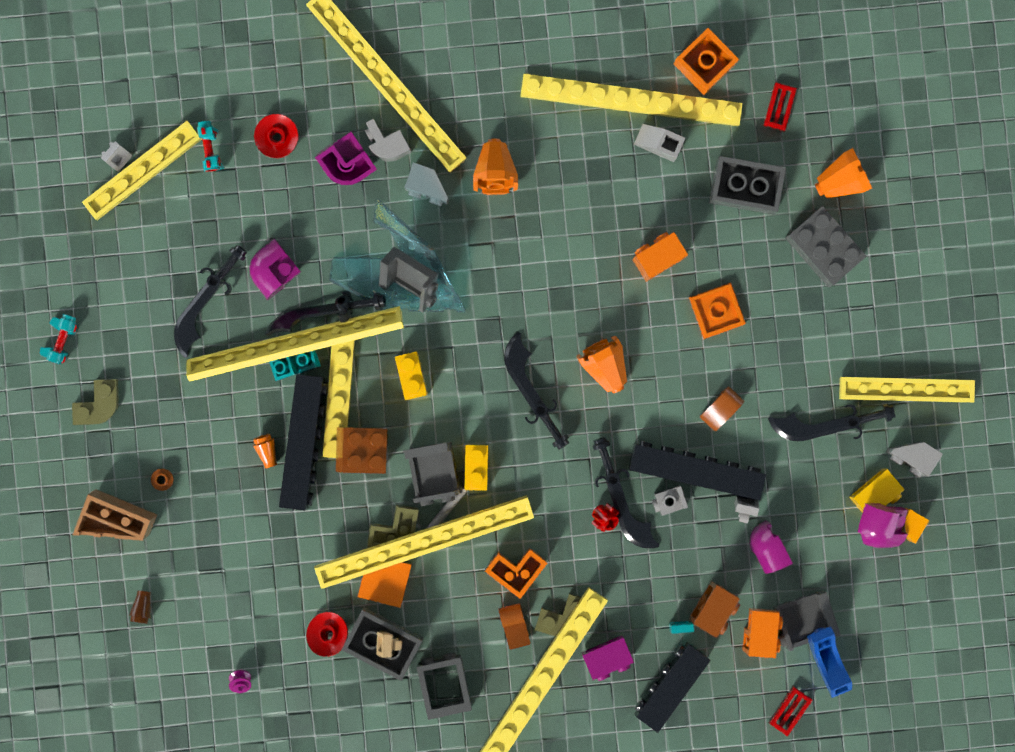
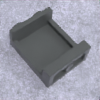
[379,247,439,313]
[404,442,461,506]
[773,590,841,652]

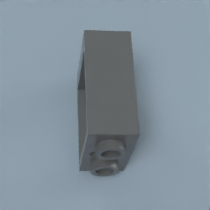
[417,652,472,720]

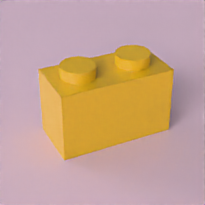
[395,351,428,400]
[465,445,488,490]
[849,469,905,513]

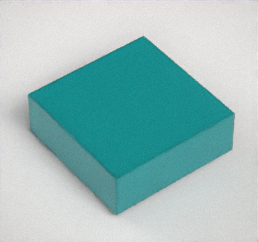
[669,621,694,634]

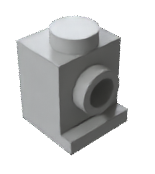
[652,485,688,516]

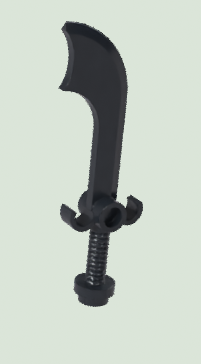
[174,245,247,358]
[265,291,386,336]
[504,332,569,450]
[768,404,896,441]
[593,437,659,549]

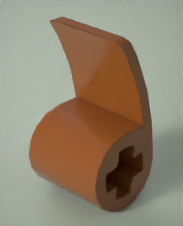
[700,386,745,431]
[498,603,531,650]

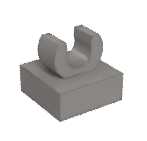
[101,141,133,172]
[734,495,760,523]

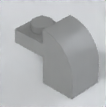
[365,119,411,161]

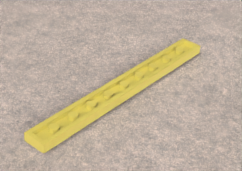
[306,0,467,173]
[521,74,742,126]
[186,306,404,381]
[314,495,534,589]
[480,587,608,752]

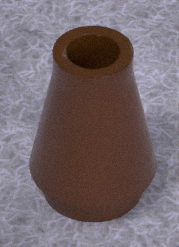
[129,591,151,624]

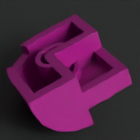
[315,131,377,185]
[249,238,301,300]
[858,503,908,548]
[749,520,793,574]

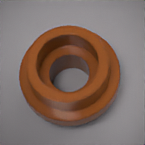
[151,469,174,491]

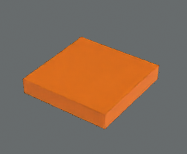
[689,283,746,339]
[358,562,412,608]

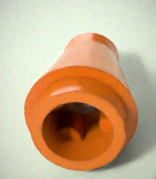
[253,434,277,468]

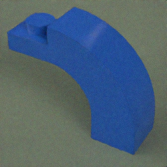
[807,627,852,698]

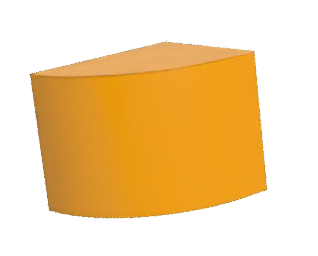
[902,508,929,544]

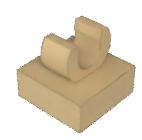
[376,632,402,658]

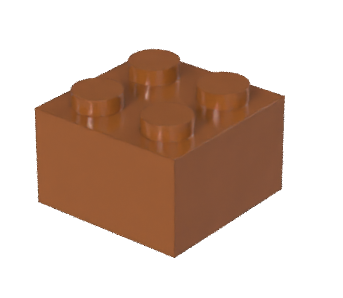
[336,427,387,474]
[689,581,740,638]

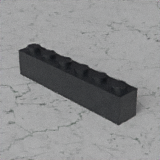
[279,374,328,511]
[628,441,766,500]

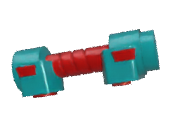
[197,121,224,172]
[40,314,78,364]

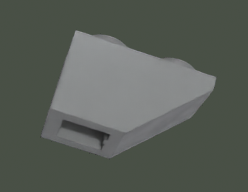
[634,124,685,162]
[404,162,449,206]
[886,442,943,478]

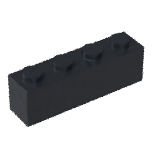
[634,642,711,733]

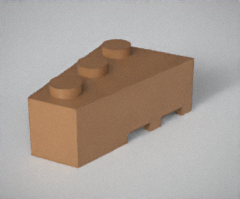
[73,489,157,541]

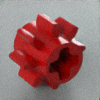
[592,503,619,532]

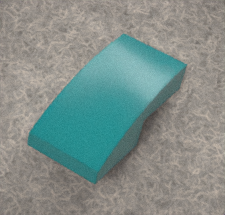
[269,350,321,381]

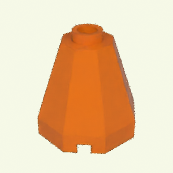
[473,138,518,195]
[815,148,872,198]
[576,336,627,393]

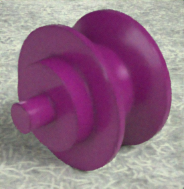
[229,670,251,693]

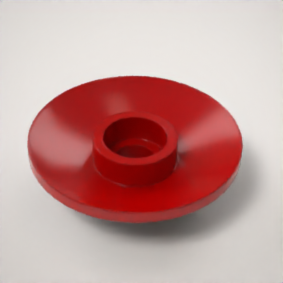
[254,114,299,158]
[306,612,348,657]

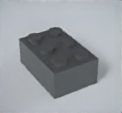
[709,156,786,215]
[785,206,867,288]
[342,607,423,681]

